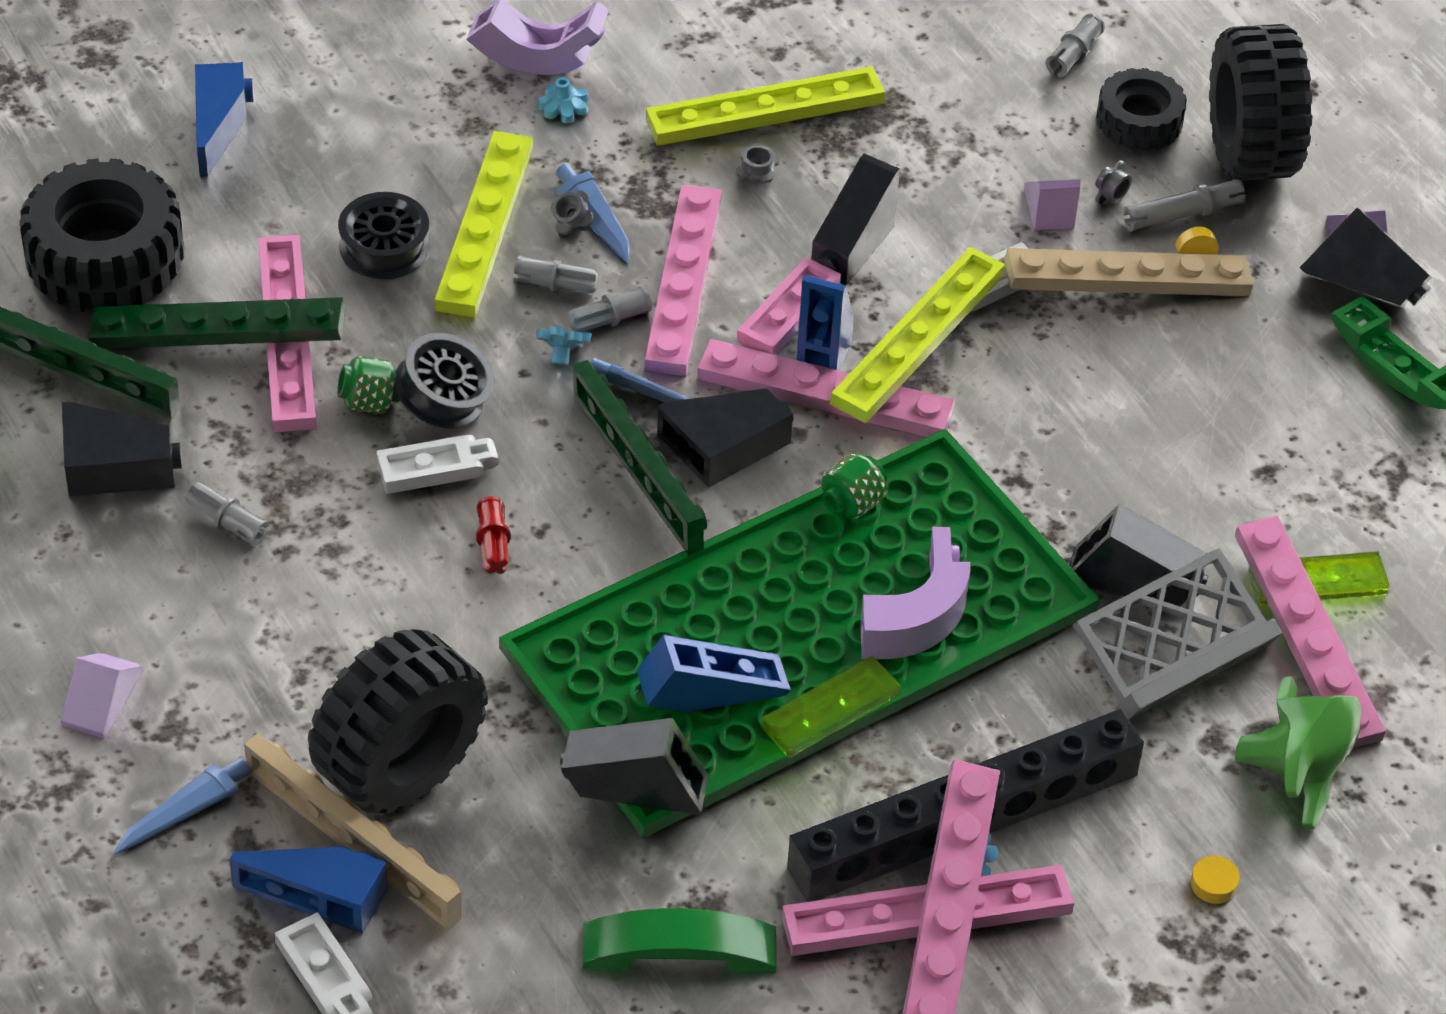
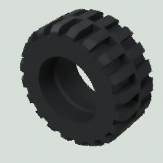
[1209,24,1312,180]
[19,158,184,312]
[308,629,488,814]

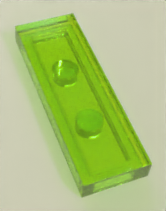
[1248,551,1390,605]
[761,656,900,758]

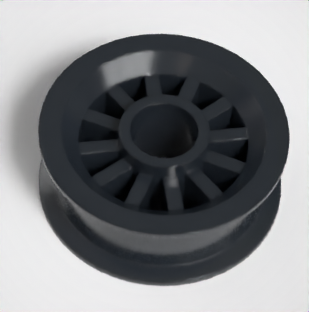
[338,192,430,279]
[395,333,495,429]

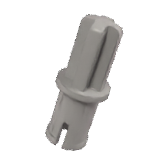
[514,255,598,293]
[568,286,652,332]
[185,482,269,547]

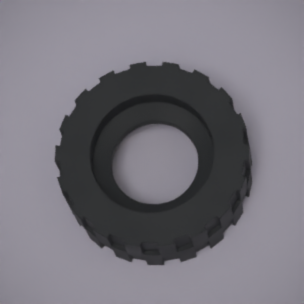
[1096,68,1187,151]

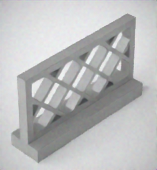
[1073,547,1283,721]

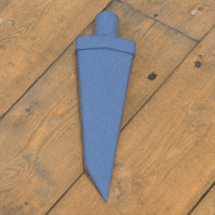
[555,164,629,265]
[591,358,690,402]
[112,757,251,856]

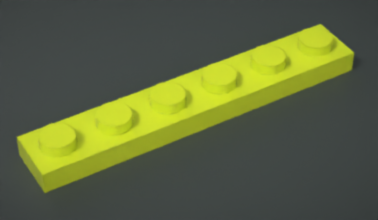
[646,66,885,146]
[435,131,533,318]
[830,246,1005,423]

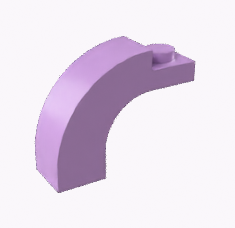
[466,0,609,75]
[860,527,970,659]

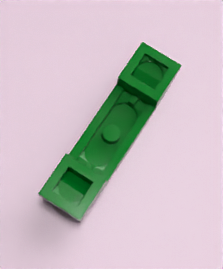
[1331,296,1446,410]
[582,908,777,972]

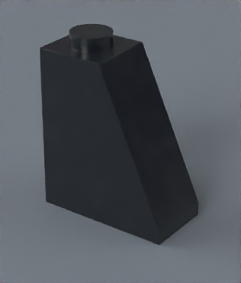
[811,153,900,286]
[1299,207,1433,307]
[657,388,794,488]
[62,402,182,496]
[1069,504,1208,607]
[560,718,709,814]

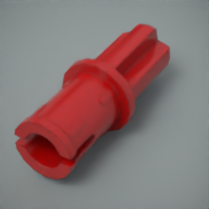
[476,496,511,575]

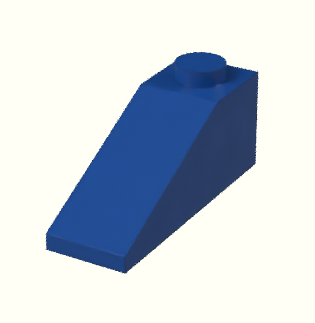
[195,62,254,177]
[796,275,854,371]
[637,635,791,712]
[229,847,388,934]

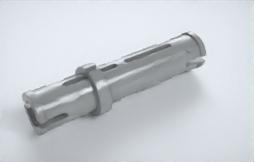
[1123,179,1245,232]

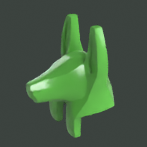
[1235,676,1361,830]

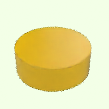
[1175,227,1219,255]
[1190,855,1240,904]

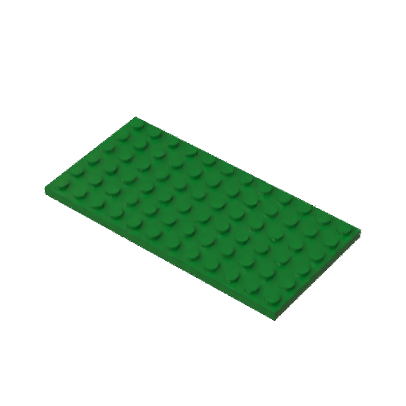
[499,428,1100,838]

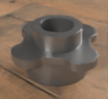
[736,145,780,183]
[1095,160,1132,204]
[551,191,594,235]

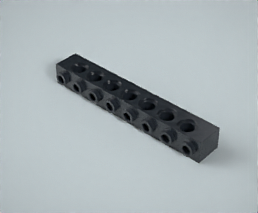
[787,709,1144,902]

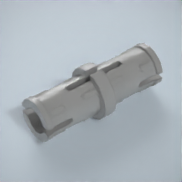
[1045,13,1105,77]

